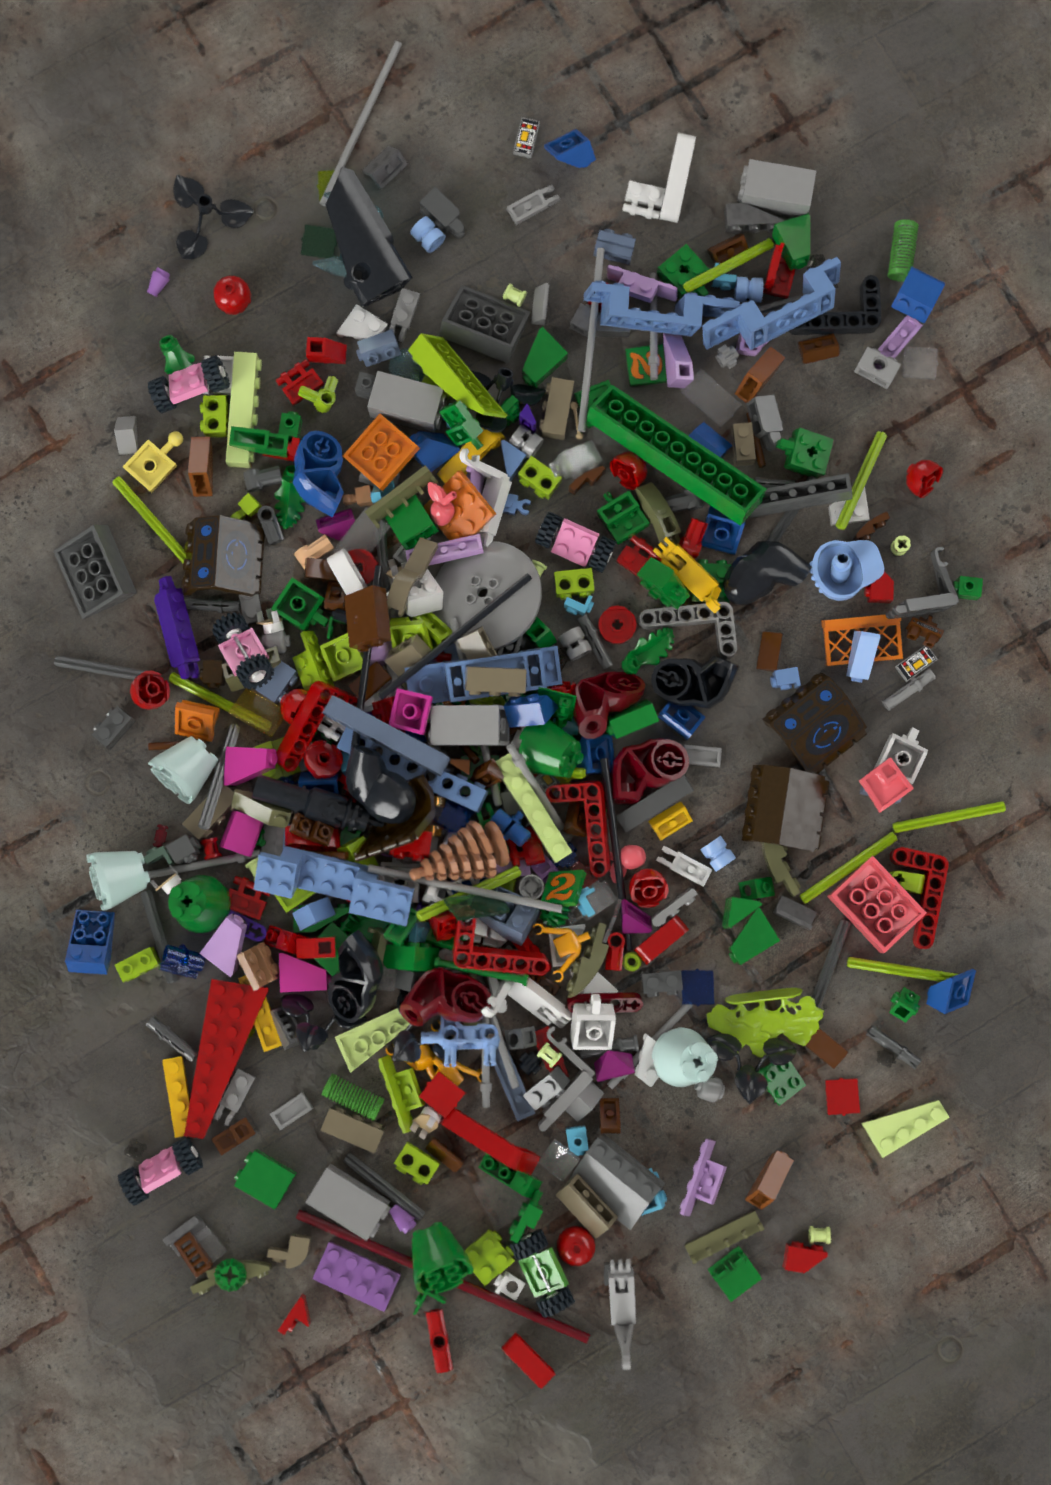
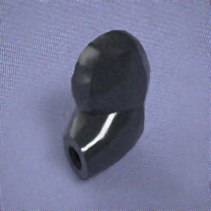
[723,541,811,606]
[651,655,740,709]
[346,745,416,824]
[328,930,384,1023]

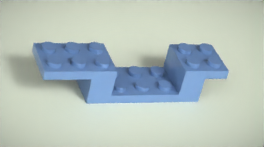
[702,257,841,350]
[583,280,740,337]
[404,646,562,703]
[253,846,414,926]

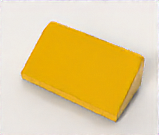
[648,802,693,841]

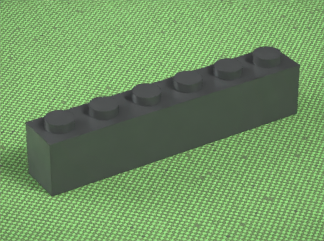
[747,473,853,519]

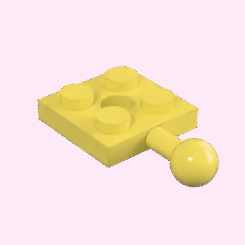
[123,431,183,493]

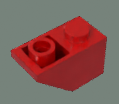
[306,337,347,364]
[864,571,894,604]
[389,831,433,862]
[429,909,457,941]
[264,925,309,955]
[296,936,336,958]
[782,1241,828,1273]

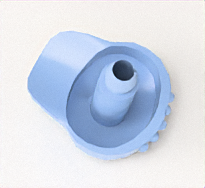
[809,540,884,601]

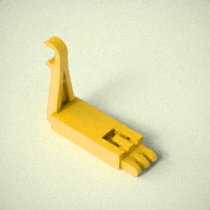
[653,537,721,613]

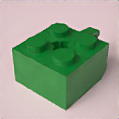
[657,244,710,300]
[776,428,834,479]
[637,557,690,609]
[271,578,329,632]
[383,942,439,971]

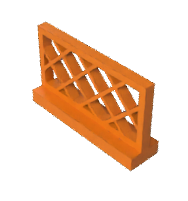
[821,614,903,666]

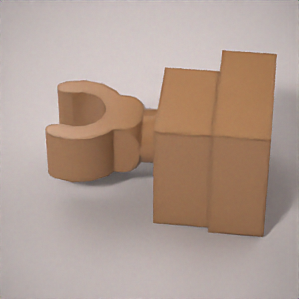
[342,485,375,507]

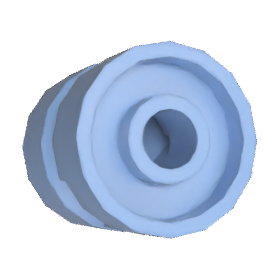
[410,216,446,253]
[734,277,763,302]
[700,836,736,872]

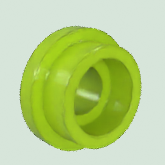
[622,952,642,971]

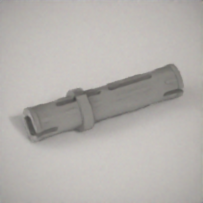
[882,669,936,711]

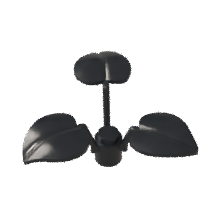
[173,174,254,260]
[471,368,546,433]
[393,989,459,1063]
[280,994,367,1052]
[706,1033,797,1104]

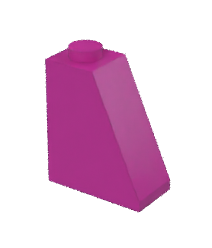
[224,747,277,786]
[279,953,332,992]

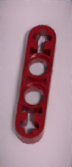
[567,992,643,1013]

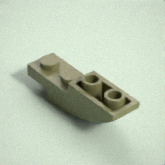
[635,482,681,547]
[761,842,801,897]
[567,922,609,998]
[190,1260,272,1295]

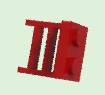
[763,243,796,299]

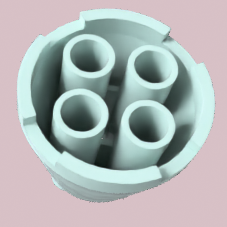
[148,736,218,804]
[86,851,150,911]
[652,1027,718,1087]

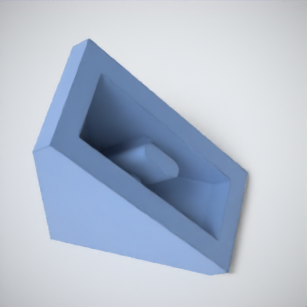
[501,440,526,481]
[292,897,336,931]

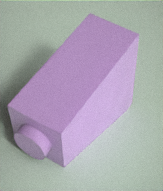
[200,913,247,977]

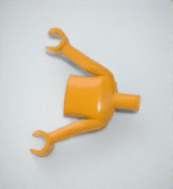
[533,923,591,982]
[385,1020,441,1080]
[432,1056,482,1115]

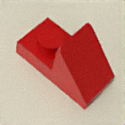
[278,1293,311,1335]

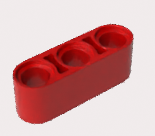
[285,825,340,852]
[634,915,689,965]
[501,1332,556,1389]

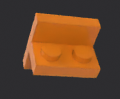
[175,700,220,742]

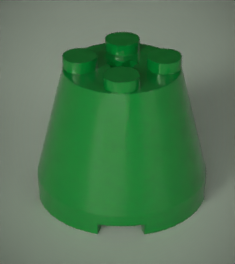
[519,719,584,779]
[168,875,231,933]
[411,1222,473,1294]

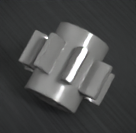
[716,344,739,369]

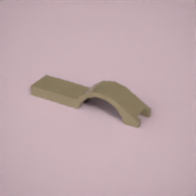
[387,537,438,617]

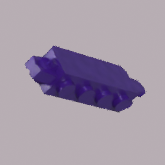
[154,576,200,680]

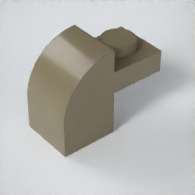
[267,1233,312,1268]

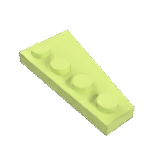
[335,1008,410,1073]
[861,1100,950,1158]

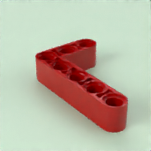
[276,681,357,772]
[545,781,611,877]
[890,847,949,949]
[453,908,550,975]
[440,1108,541,1175]

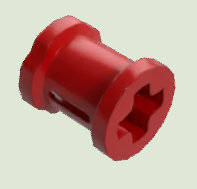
[201,837,222,860]

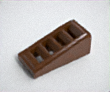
[174,1231,213,1278]

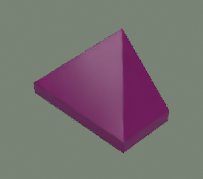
[315,508,355,542]
[621,899,652,934]
[594,1050,635,1082]

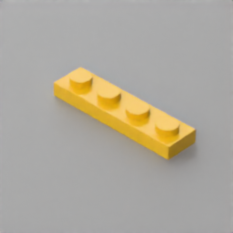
[238,976,282,1052]
[162,1056,190,1138]

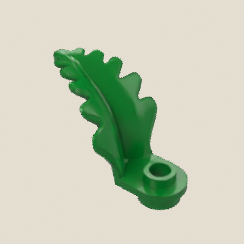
[159,335,195,375]
[274,465,305,529]
[622,627,674,675]

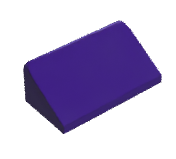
[519,404,536,434]

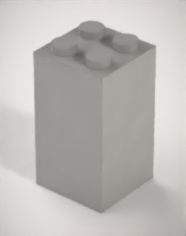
[737,159,816,218]
[367,371,447,433]
[428,705,509,746]
[306,1164,391,1241]

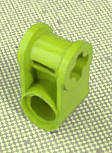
[890,871,926,895]

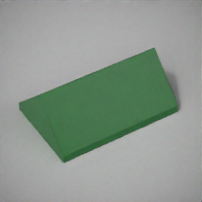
[722,897,762,929]

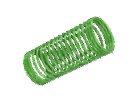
[888,219,919,282]
[321,1073,385,1121]

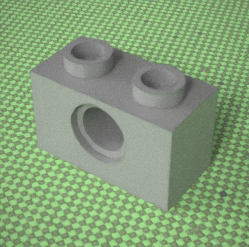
[854,347,901,389]

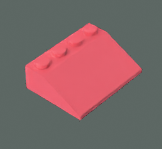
[827,856,926,953]

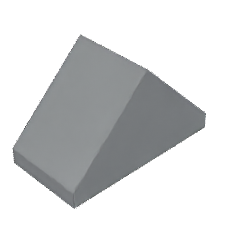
[114,416,138,455]
[565,1082,604,1122]

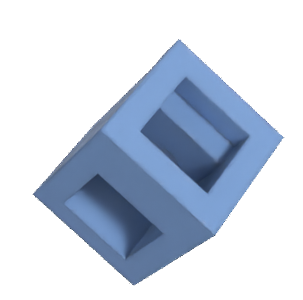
[770,667,801,690]

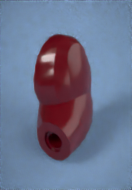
[572,672,645,739]
[610,738,689,805]
[400,967,491,1027]

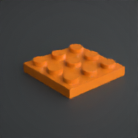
[343,414,420,491]
[424,470,496,541]

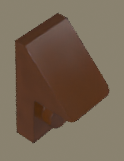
[324,581,346,611]
[599,1098,621,1134]

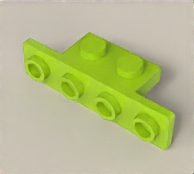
[292,631,334,691]
[378,1055,425,1134]

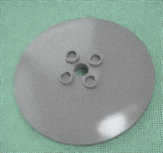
[432,541,542,650]

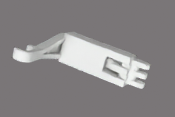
[460,448,512,547]
[481,973,573,1028]

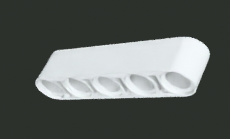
[660,133,696,223]
[327,548,368,595]

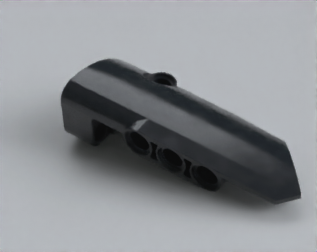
[325,167,413,307]

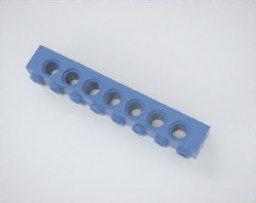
[336,727,488,813]

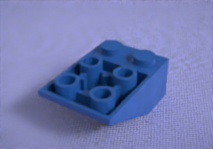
[65,910,115,975]

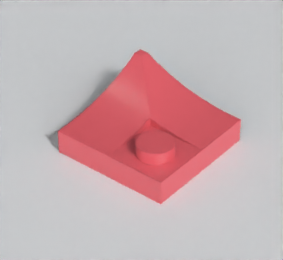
[858,757,914,813]

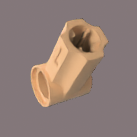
[294,535,334,570]

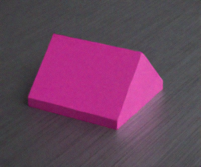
[388,688,433,735]
[219,810,264,858]

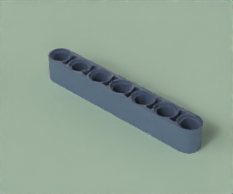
[322,696,450,776]

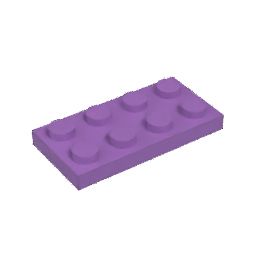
[313,1241,401,1312]

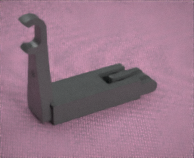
[886,547,959,619]

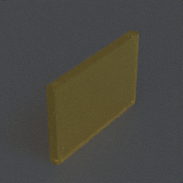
[228,688,284,738]

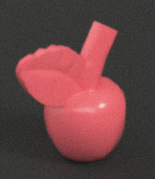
[428,482,457,526]
[610,845,646,883]

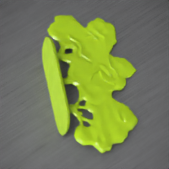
[706,988,824,1058]

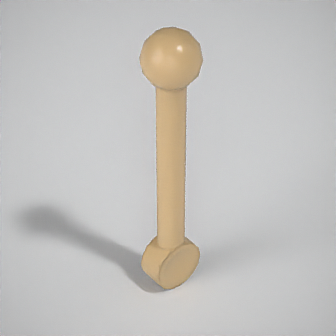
[570,402,583,440]

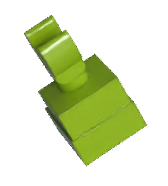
[230,493,263,520]

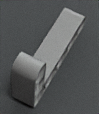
[639,602,737,659]

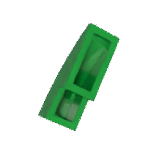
[229,426,289,458]

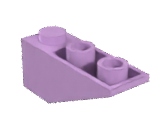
[663,333,694,388]

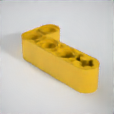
[437,427,506,483]

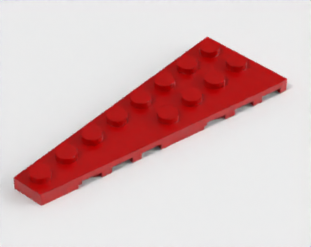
[184,979,269,1139]

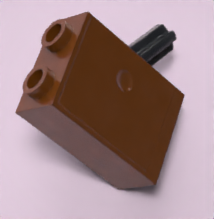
[332,585,391,652]

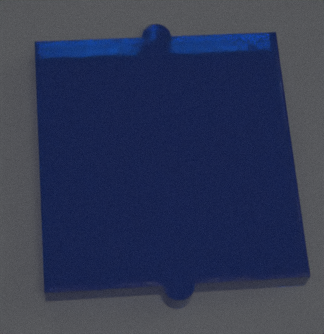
[681,969,714,1007]

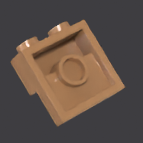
[236,942,280,991]

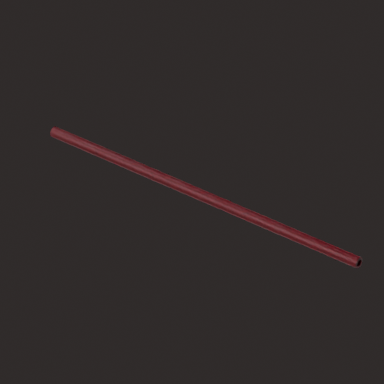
[296,1209,590,1344]

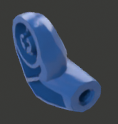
[293,431,344,518]

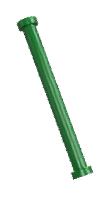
[434,956,529,986]

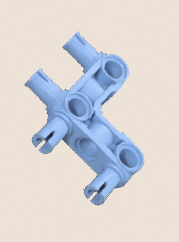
[421,1016,500,1067]

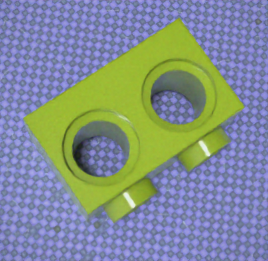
[200,395,229,437]
[518,456,562,500]
[554,568,595,600]
[412,612,453,648]
[115,947,161,982]
[394,1141,441,1185]

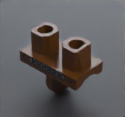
[906,615,944,648]

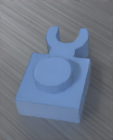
[503,493,531,515]

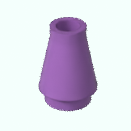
[147,267,170,297]
[389,1204,417,1234]

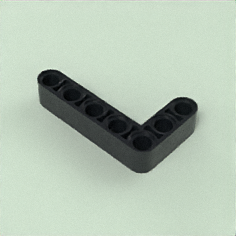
[788,275,881,335]

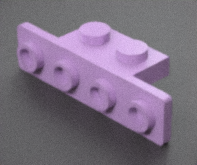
[607,265,677,303]
[680,1139,727,1216]

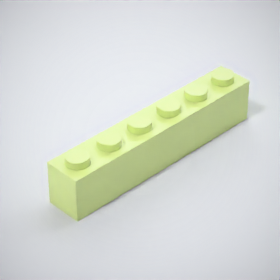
[226,352,262,468]
[496,753,572,863]

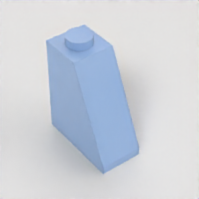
[846,631,880,683]

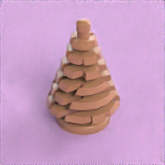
[409,821,509,881]

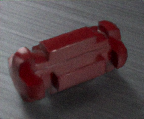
[153,824,169,848]

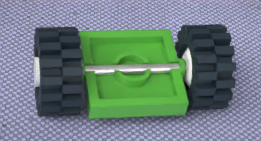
[510,1229,575,1317]

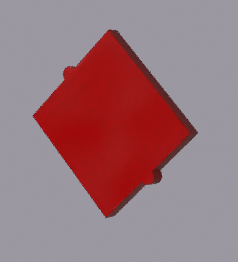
[419,1071,466,1118]
[825,1077,860,1116]

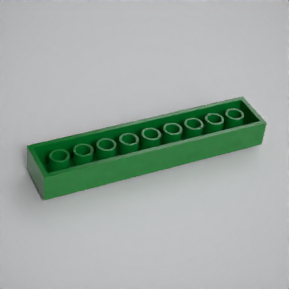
[586,385,767,526]

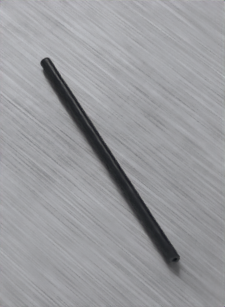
[350,565,383,753]
[378,573,532,700]
[600,758,633,951]

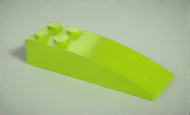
[408,333,507,418]

